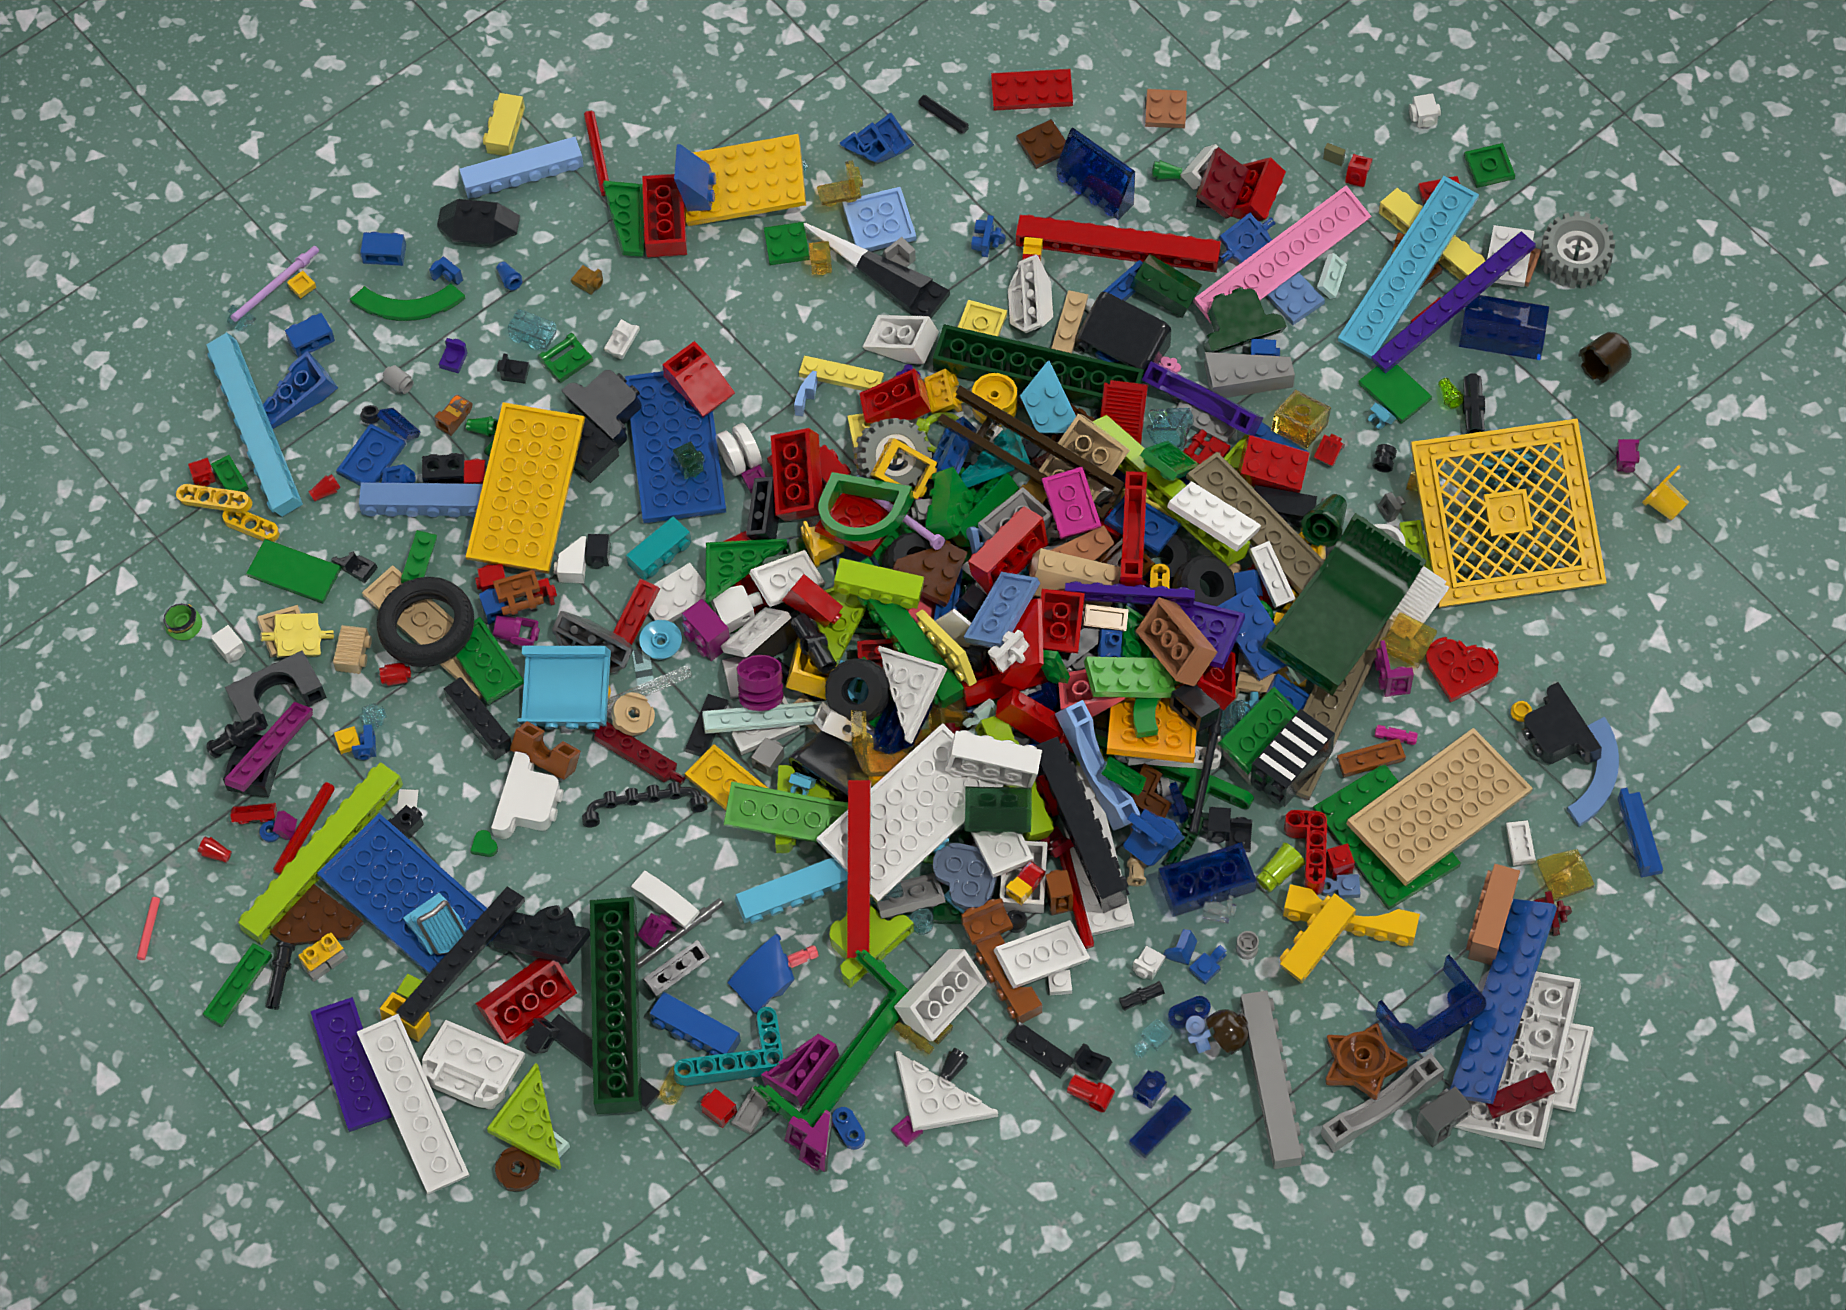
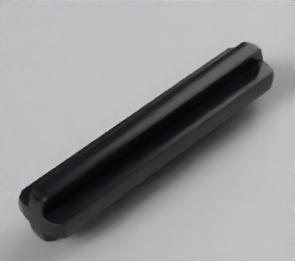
[919,95,969,134]

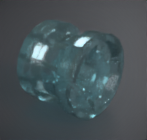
[911,908,934,935]

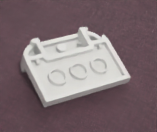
[422,1020,525,1109]

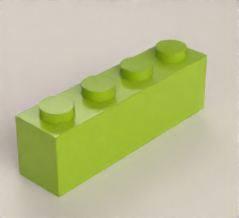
[834,558,924,609]

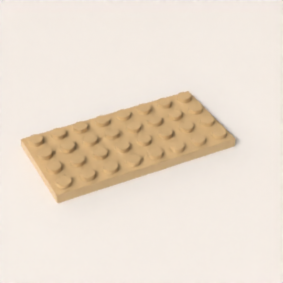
[1346,728,1533,886]

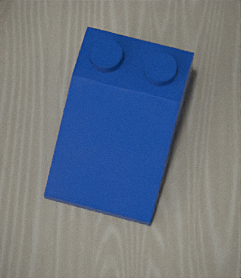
[674,144,716,211]

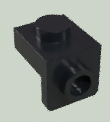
[1073,1043,1113,1080]

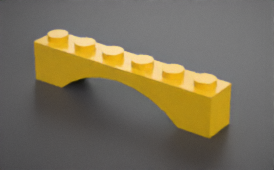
[1283,884,1420,946]

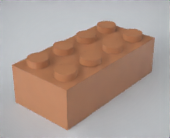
[1136,597,1218,686]
[1466,863,1520,965]

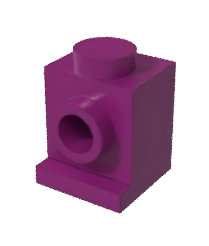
[1616,439,1640,473]

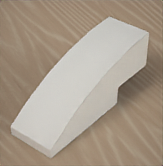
[631,871,700,929]

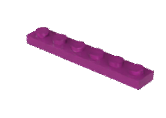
[225,702,313,792]

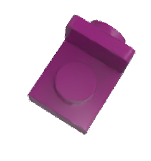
[638,913,677,948]

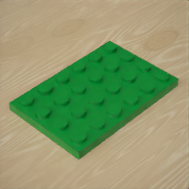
[1313,764,1461,910]

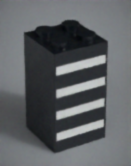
[1250,709,1335,807]

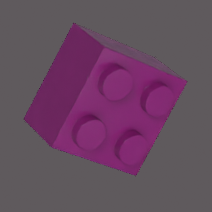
[682,599,730,661]

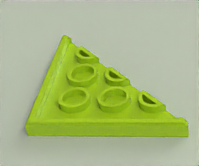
[815,587,867,665]
[487,1063,561,1170]

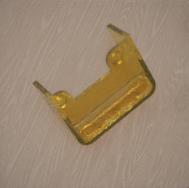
[851,707,945,777]

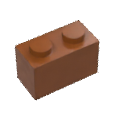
[1045,870,1073,916]

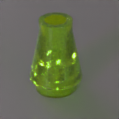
[1438,378,1463,409]

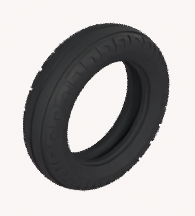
[377,577,474,667]

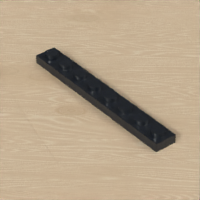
[396,886,525,1027]

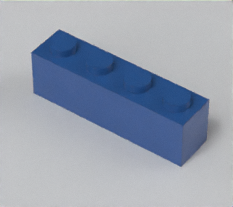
[650,992,741,1056]

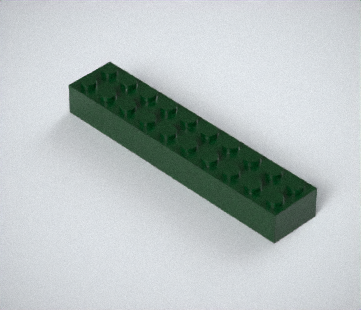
[933,324,1144,409]
[590,897,642,1115]

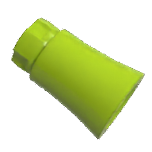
[1256,842,1305,892]

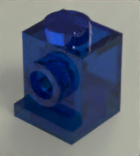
[1133,1070,1167,1109]

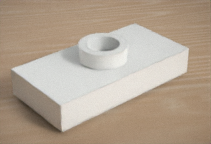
[1506,820,1536,866]

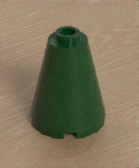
[1301,494,1347,548]

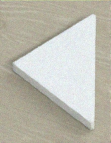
[878,646,947,744]
[895,1051,998,1132]

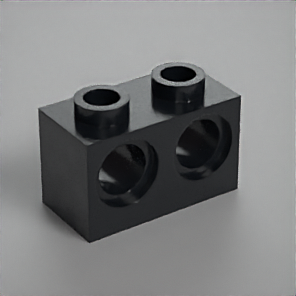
[422,453,465,484]

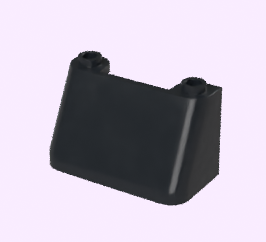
[1075,292,1171,383]
[789,730,873,803]

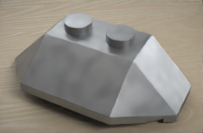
[552,611,634,674]

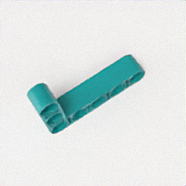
[674,1007,783,1086]

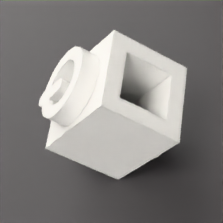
[1409,93,1441,128]

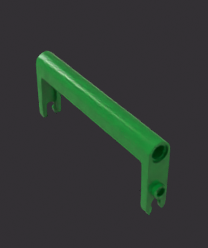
[753,949,909,1128]

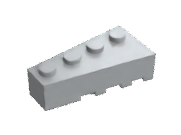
[1204,352,1295,398]

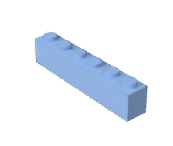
[459,137,584,199]

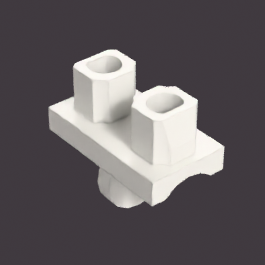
[604,319,640,360]
[988,630,1029,672]

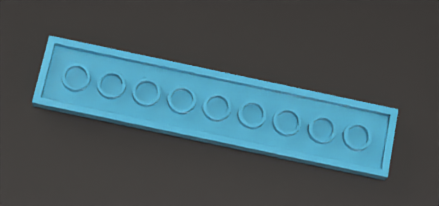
[1338,176,1479,359]

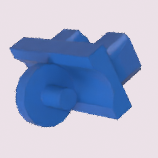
[971,215,1006,257]
[1097,629,1122,657]

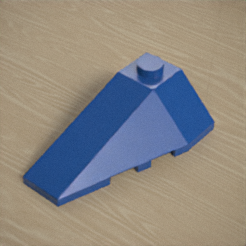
[263,351,338,429]

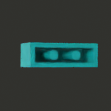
[626,516,691,580]

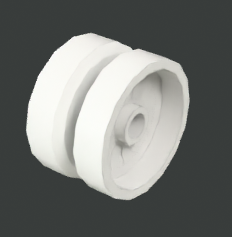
[715,423,762,476]

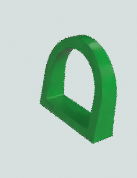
[818,472,914,541]

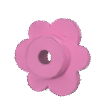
[1159,357,1181,373]

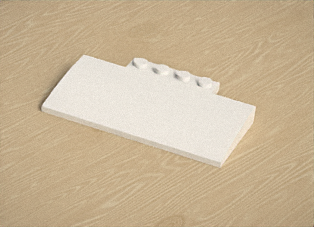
[1454,972,1594,1149]

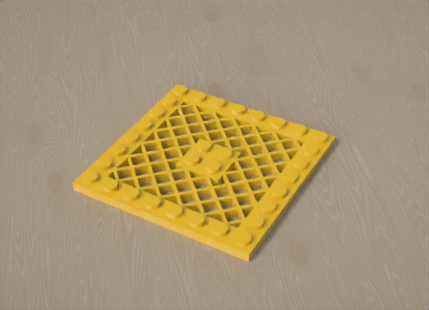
[1410,418,1607,608]

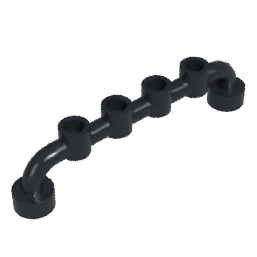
[582,782,708,828]

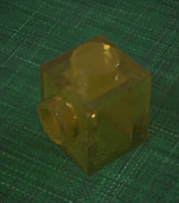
[809,241,832,275]

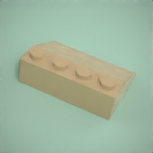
[1039,414,1130,501]

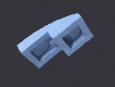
[794,371,818,416]

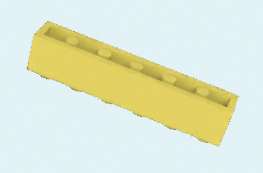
[1379,188,1485,281]

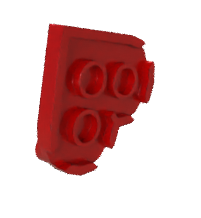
[1426,637,1499,702]

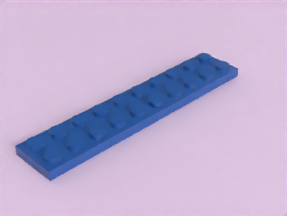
[1450,899,1557,1104]

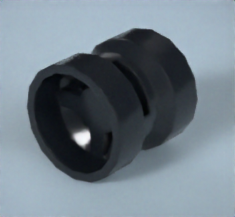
[1372,444,1397,473]

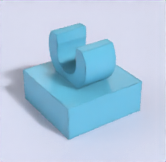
[1368,402,1396,429]
[789,772,816,795]

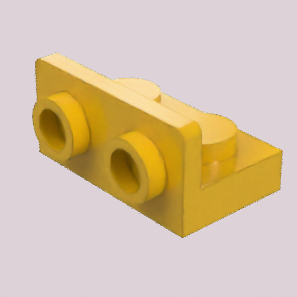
[924,369,963,414]

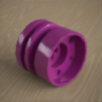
[736,655,784,711]

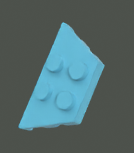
[1020,361,1076,434]

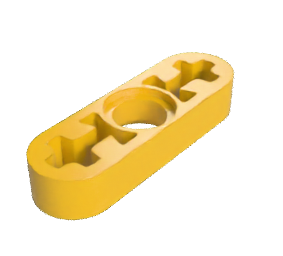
[222,511,280,542]

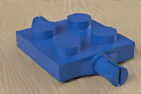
[1218,213,1276,264]

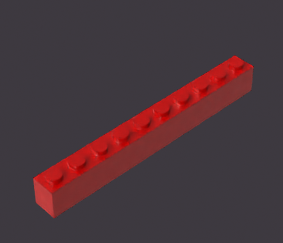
[1016,215,1221,273]

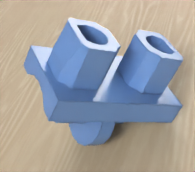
[1186,1015,1211,1053]

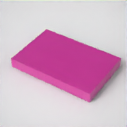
[1042,467,1101,540]

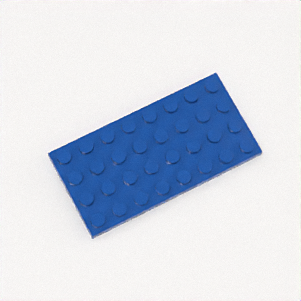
[625,371,726,523]
[317,813,503,975]

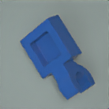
[1189,945,1227,984]

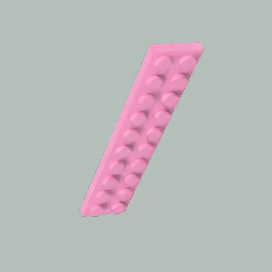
[1193,185,1372,323]

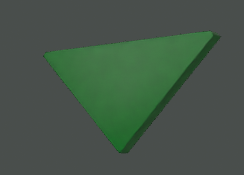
[705,539,787,602]

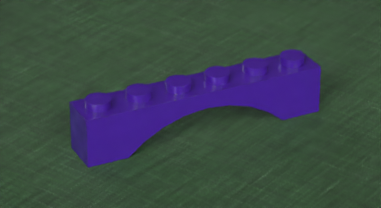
[1142,361,1264,436]

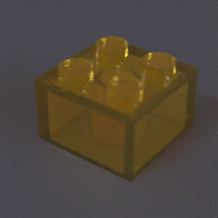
[1271,389,1331,448]

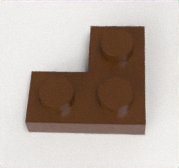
[1128,763,1172,818]

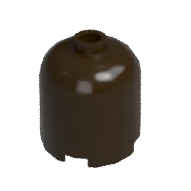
[1578,332,1632,383]

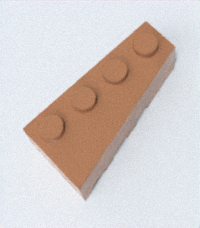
[1027,525,1114,572]

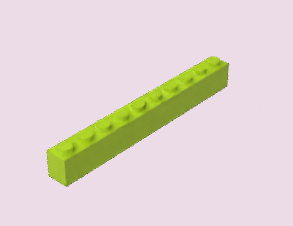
[1093,415,1251,566]
[238,762,403,945]

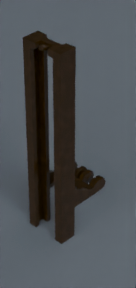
[938,385,1125,522]

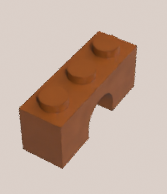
[510,721,581,780]

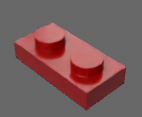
[230,803,277,824]

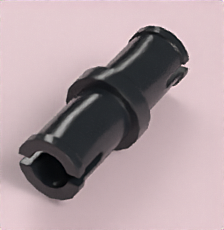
[1119,981,1165,1011]

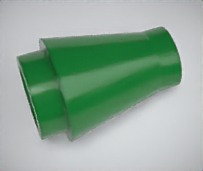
[1152,160,1182,180]
[466,416,498,437]

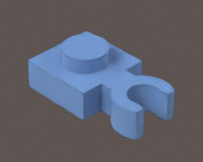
[1322,874,1361,899]

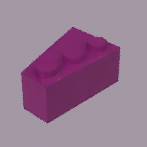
[761,1034,840,1108]

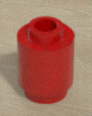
[379,662,412,686]

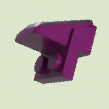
[784,1110,833,1172]

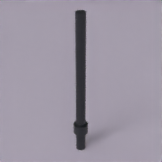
[1189,709,1223,834]

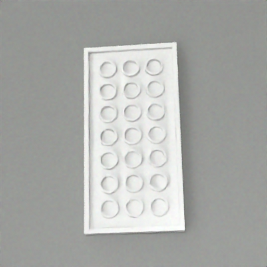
[816,723,1004,903]

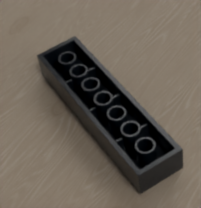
[1035,736,1130,913]

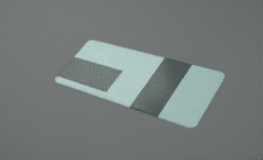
[632,649,654,686]

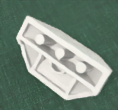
[1008,255,1053,333]

